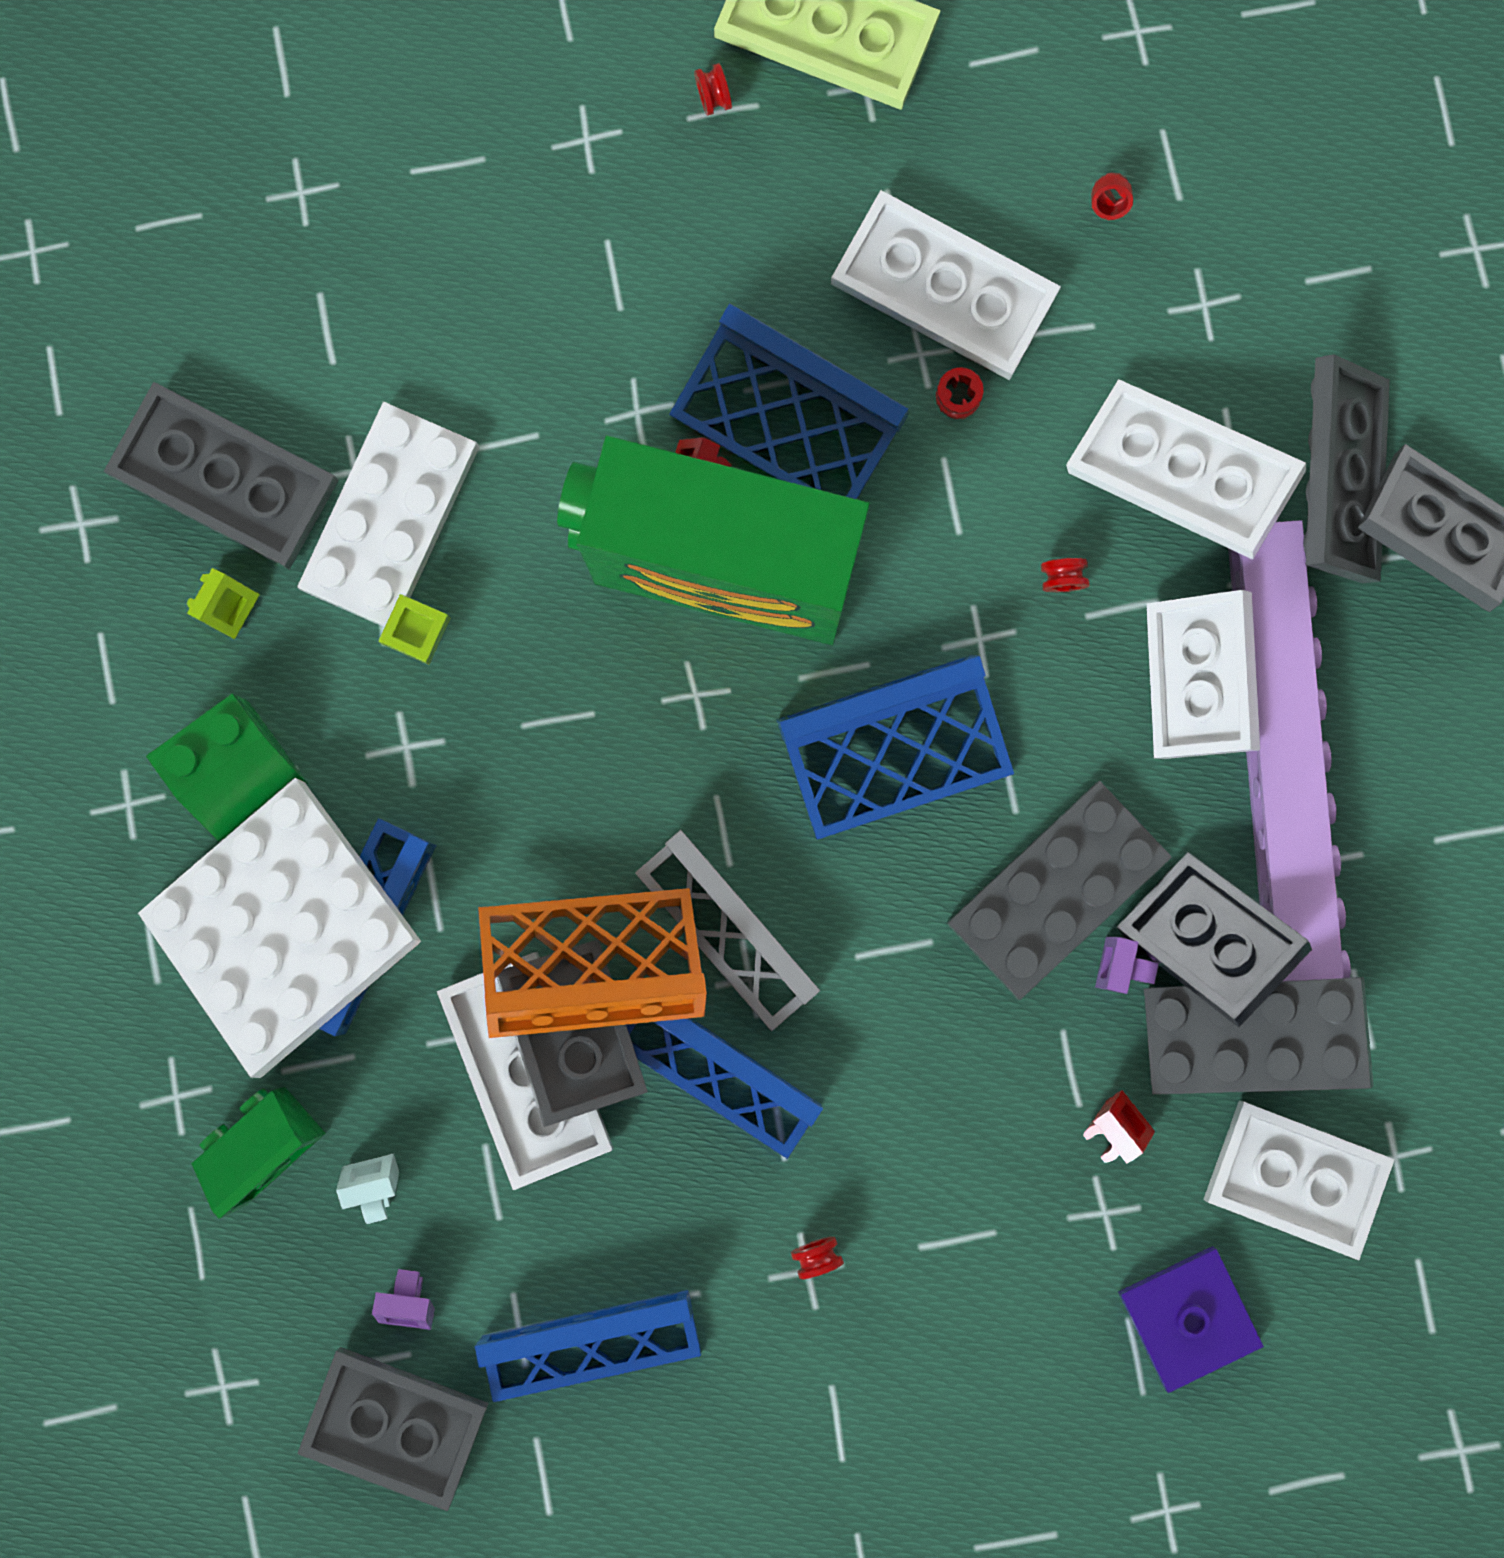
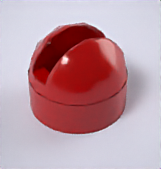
[1091,173,1133,220]

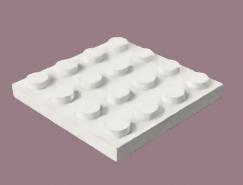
[138,778,421,1078]

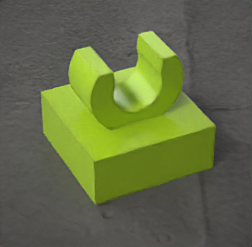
[187,568,260,639]
[378,594,451,665]

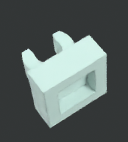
[336,1154,399,1224]

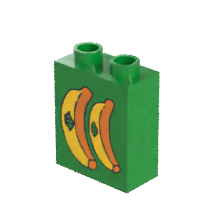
[557,435,870,646]

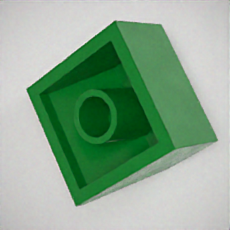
[146,693,308,842]
[191,1087,326,1219]

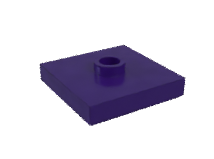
[1118,1246,1264,1393]

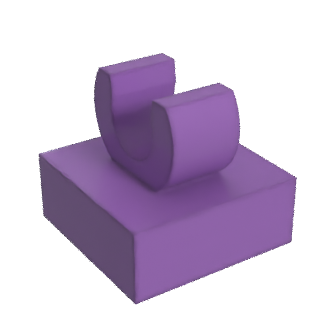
[1095,937,1159,994]
[372,1269,435,1330]

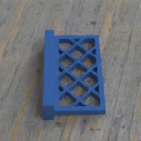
[669,303,909,499]
[776,655,1014,840]

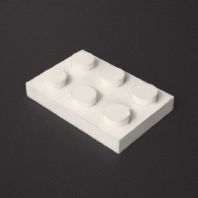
[1147,590,1260,759]
[1203,1100,1395,1260]

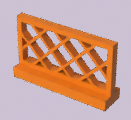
[478,888,707,1038]

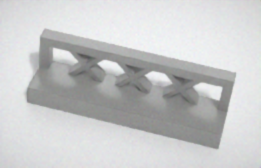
[635,830,820,1031]

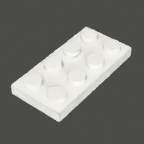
[831,190,1061,381]
[1066,379,1306,560]
[297,402,479,627]
[437,952,614,1190]

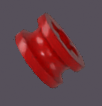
[694,63,732,116]
[935,367,984,419]
[1041,558,1090,592]
[791,1236,844,1279]

